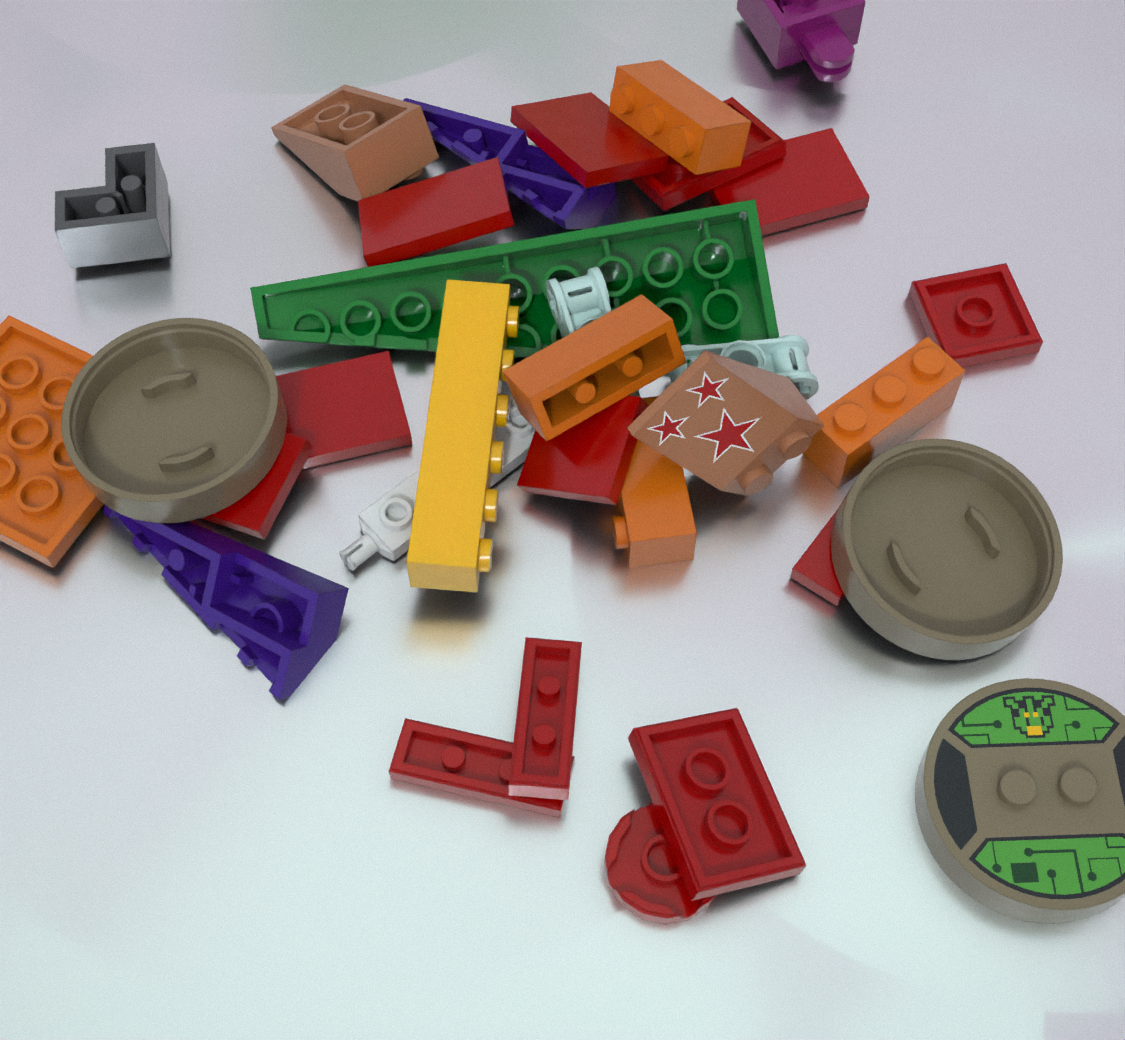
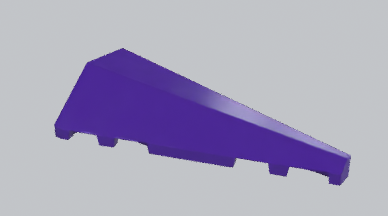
[403,98,617,229]
[104,505,349,700]

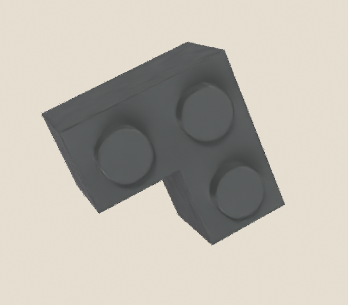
[55,143,170,268]

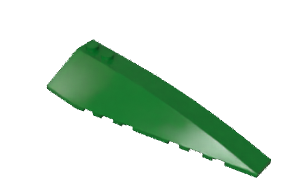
[250,199,779,366]

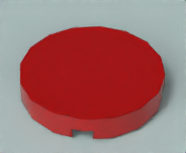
[604,802,716,924]

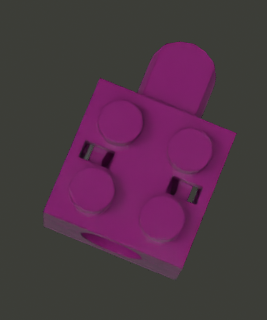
[737,0,866,82]

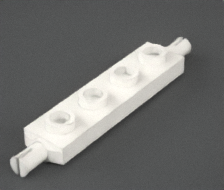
[339,399,535,571]

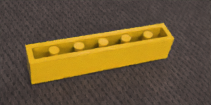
[406,279,520,593]

